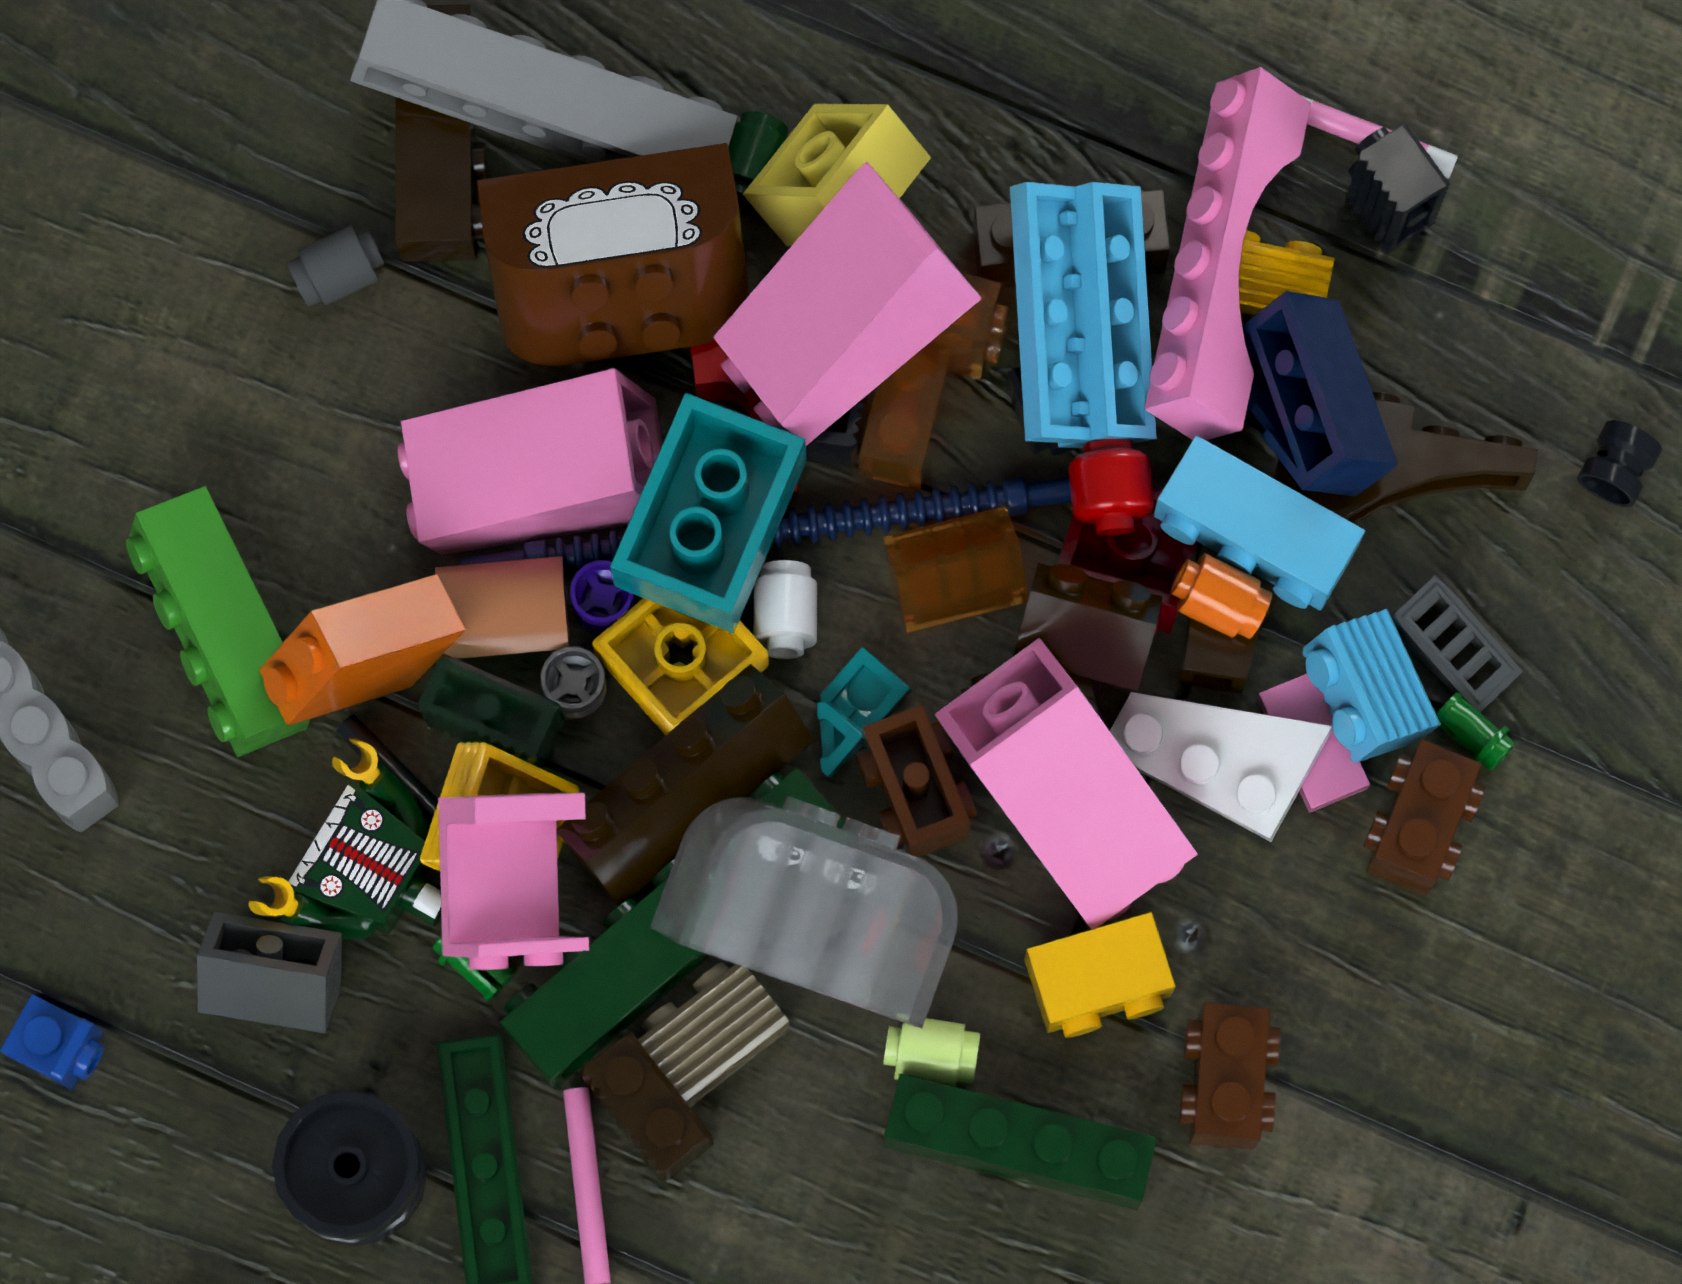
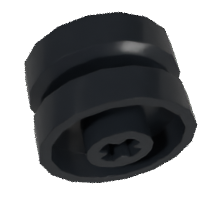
[272,1090,427,1247]

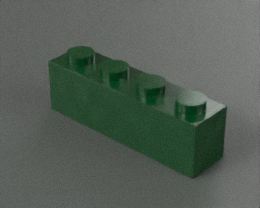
[883,1073,1157,1210]

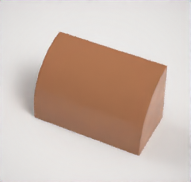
[435,556,570,660]

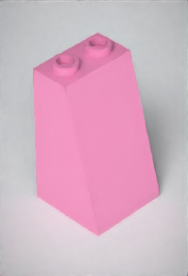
[713,162,982,446]
[398,368,663,555]
[934,638,1198,930]

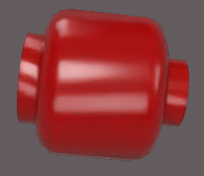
[1069,439,1154,536]

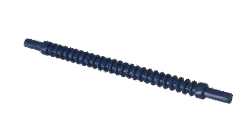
[460,477,1072,576]

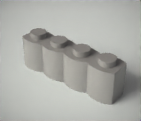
[0,627,119,833]

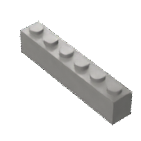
[350,0,737,163]

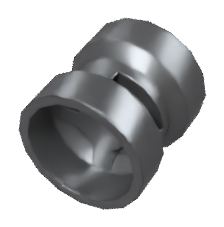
[540,646,608,723]

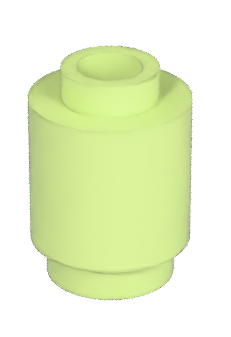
[883,1015,980,1087]

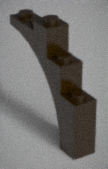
[1179,392,1538,694]

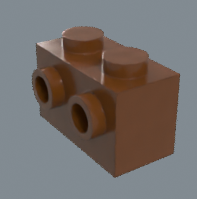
[855,704,977,861]
[1363,739,1485,896]
[1179,1003,1280,1150]

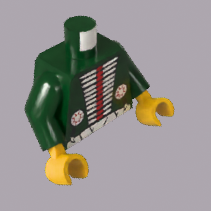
[249,738,441,940]

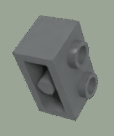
[197,912,342,1033]

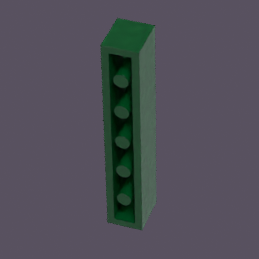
[500,768,848,1090]

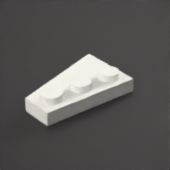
[1110,692,1333,842]

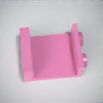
[438,793,589,970]

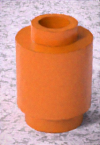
[1171,553,1272,639]

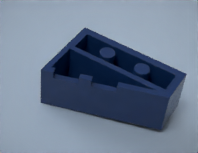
[1242,291,1399,497]

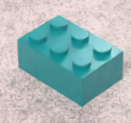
[610,393,807,633]

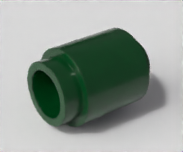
[728,111,789,209]

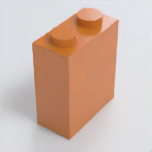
[259,574,466,726]

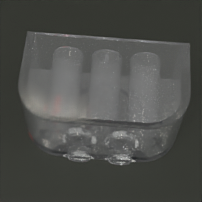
[650,796,958,1029]

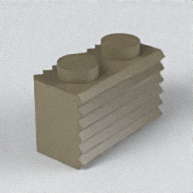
[638,960,790,1107]

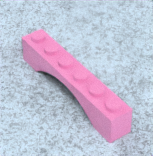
[1144,67,1311,440]

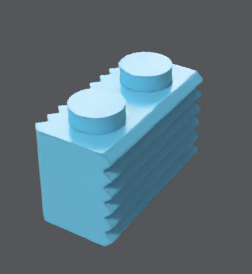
[1303,609,1441,763]

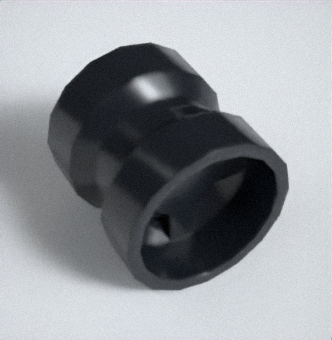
[1577,420,1662,507]

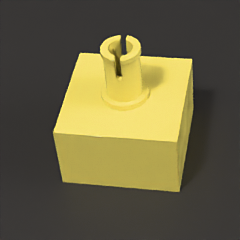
[743,104,931,246]

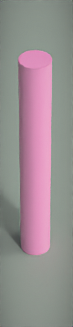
[563,1087,611,1284]

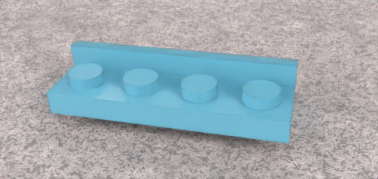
[1010,182,1157,448]

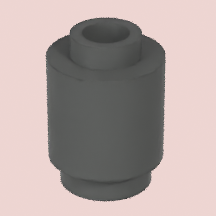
[287,224,385,307]

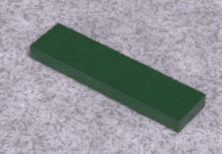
[436,1033,534,1284]

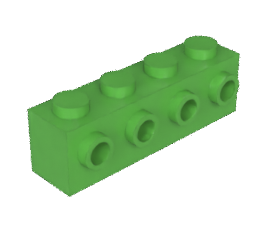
[126,486,311,758]

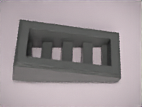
[1391,575,1523,713]

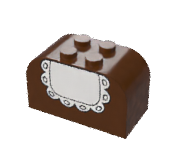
[477,143,750,366]

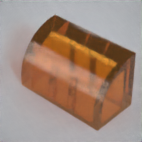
[882,506,1029,633]

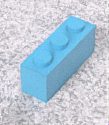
[1153,435,1366,611]

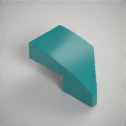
[817,647,913,777]

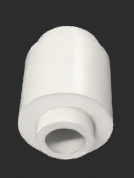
[753,560,817,659]

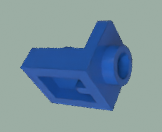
[0,994,104,1090]

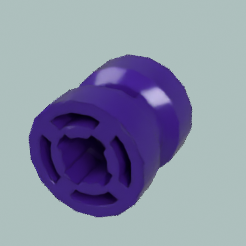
[570,560,636,637]

